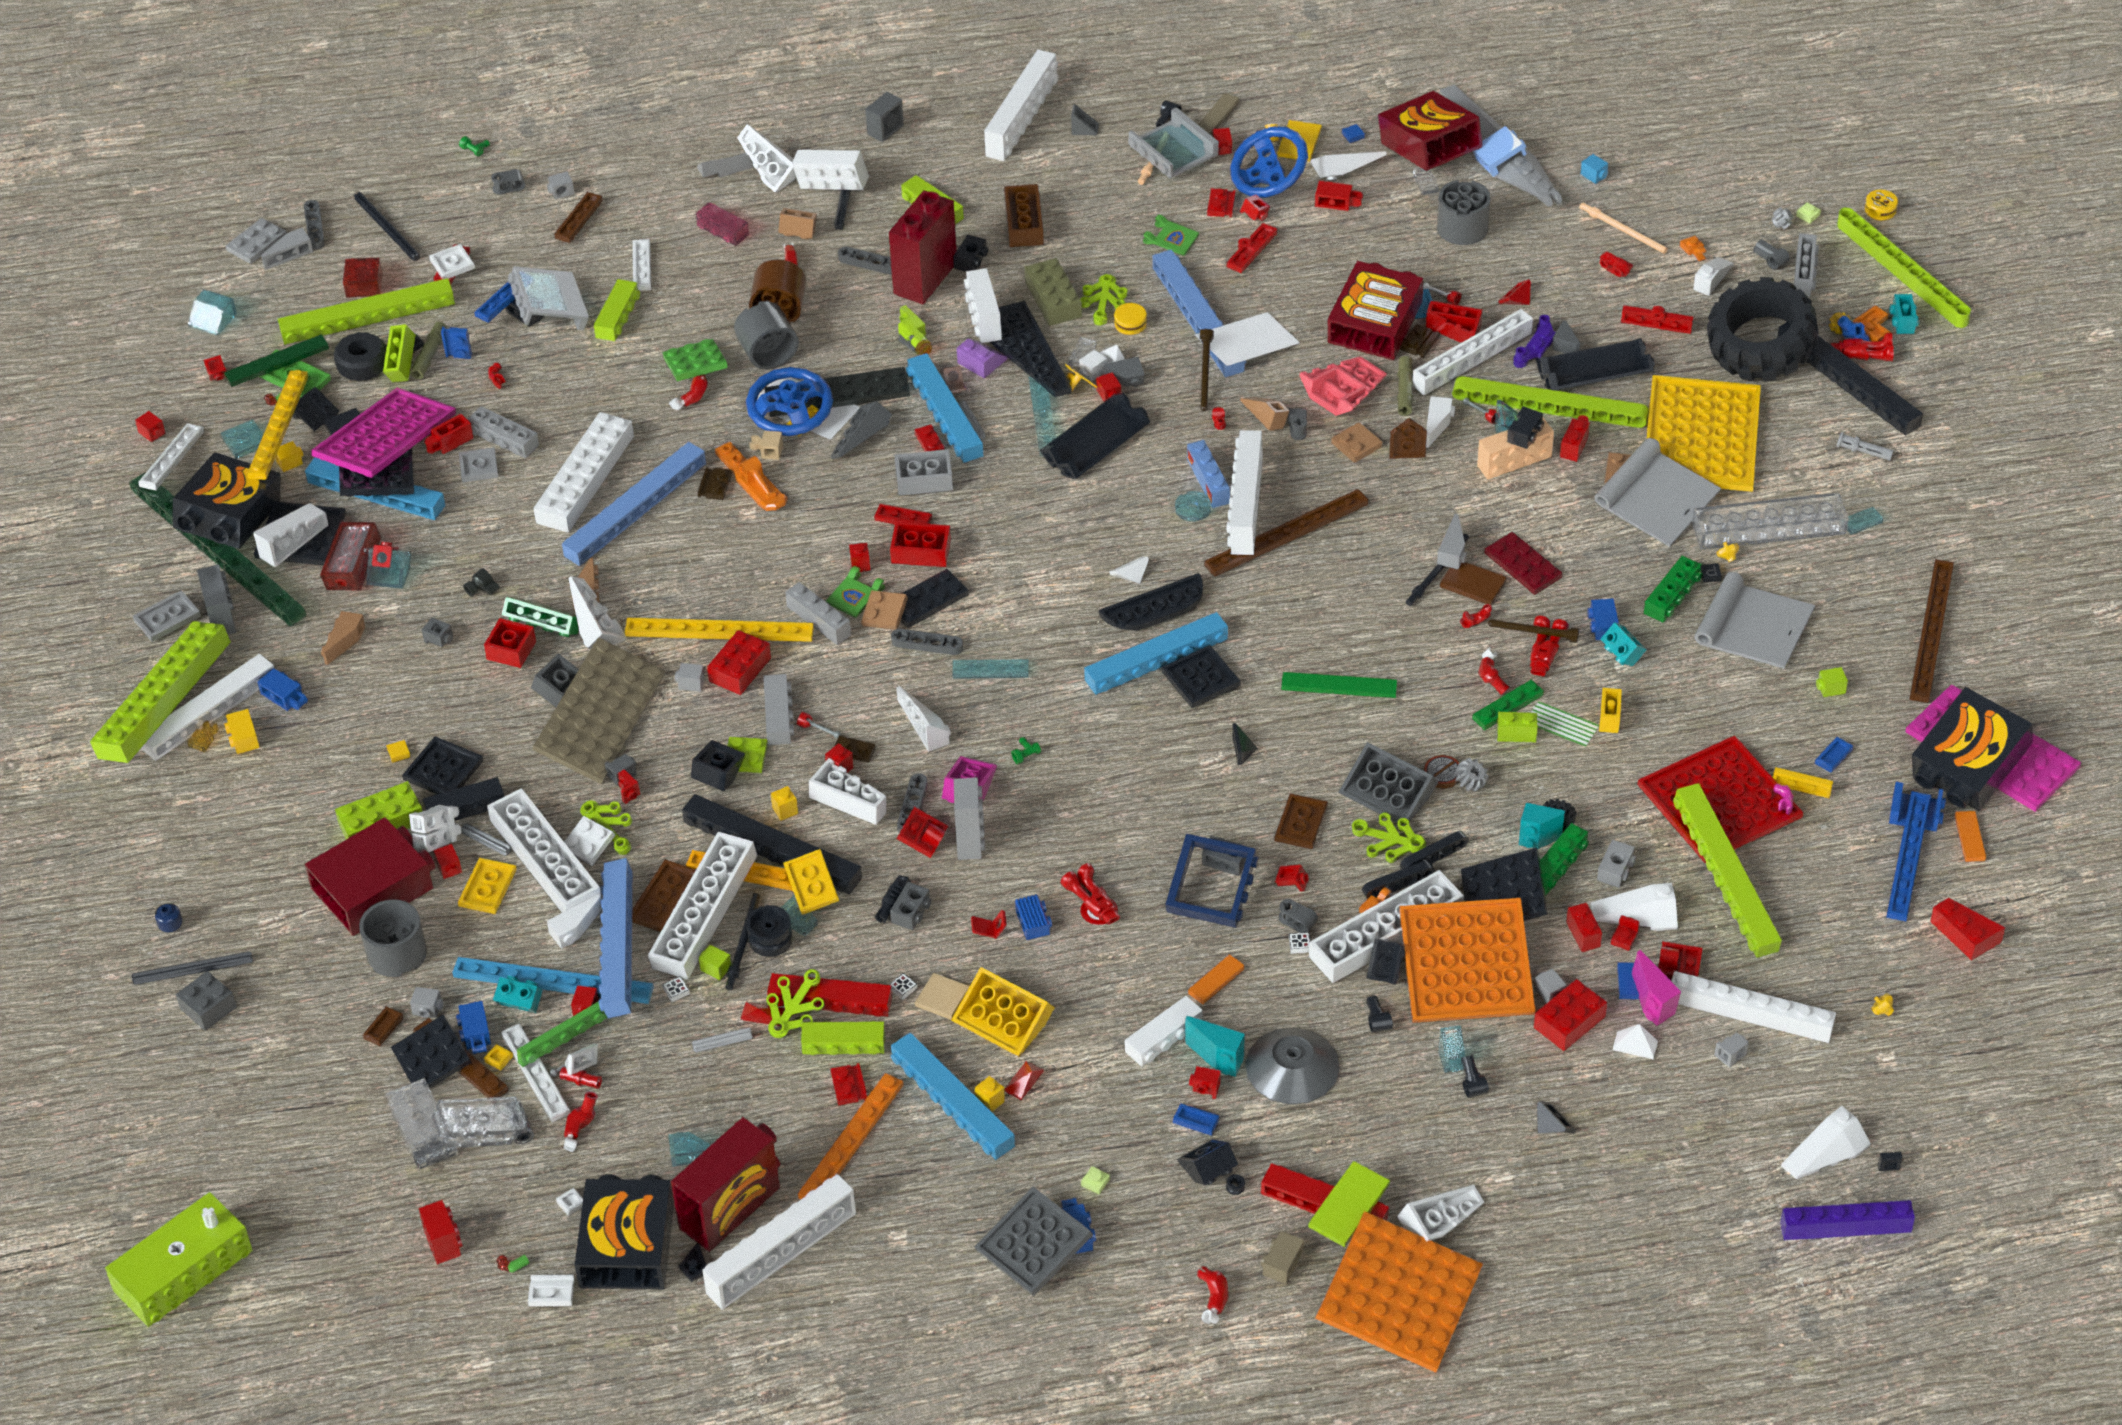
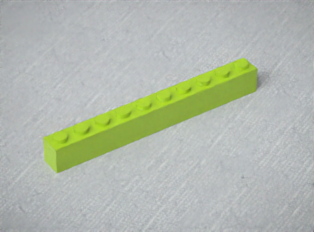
[277,278,455,345]
[1673,783,1782,958]

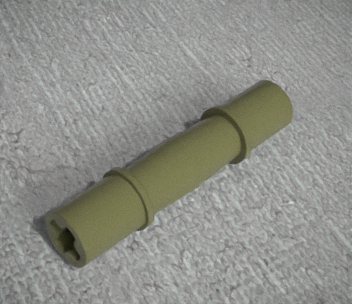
[410,322,448,380]
[1397,356,1413,416]

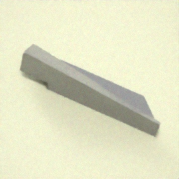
[697,153,754,178]

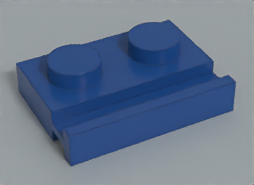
[441,327,472,359]

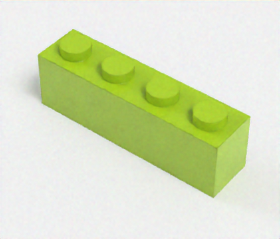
[901,175,964,225]
[594,279,640,341]
[801,1021,885,1055]

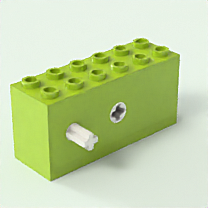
[105,1192,253,1327]

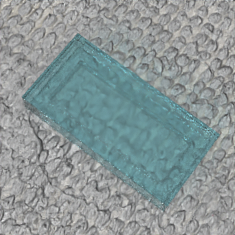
[1841,507,1884,535]

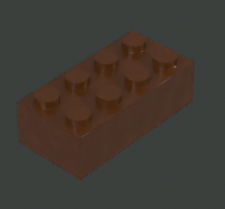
[1004,184,1044,247]

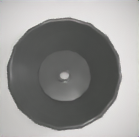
[1245,1027,1340,1105]

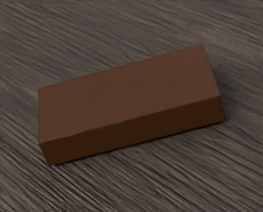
[363,1006,404,1047]

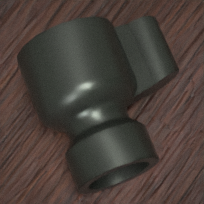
[463,568,500,597]

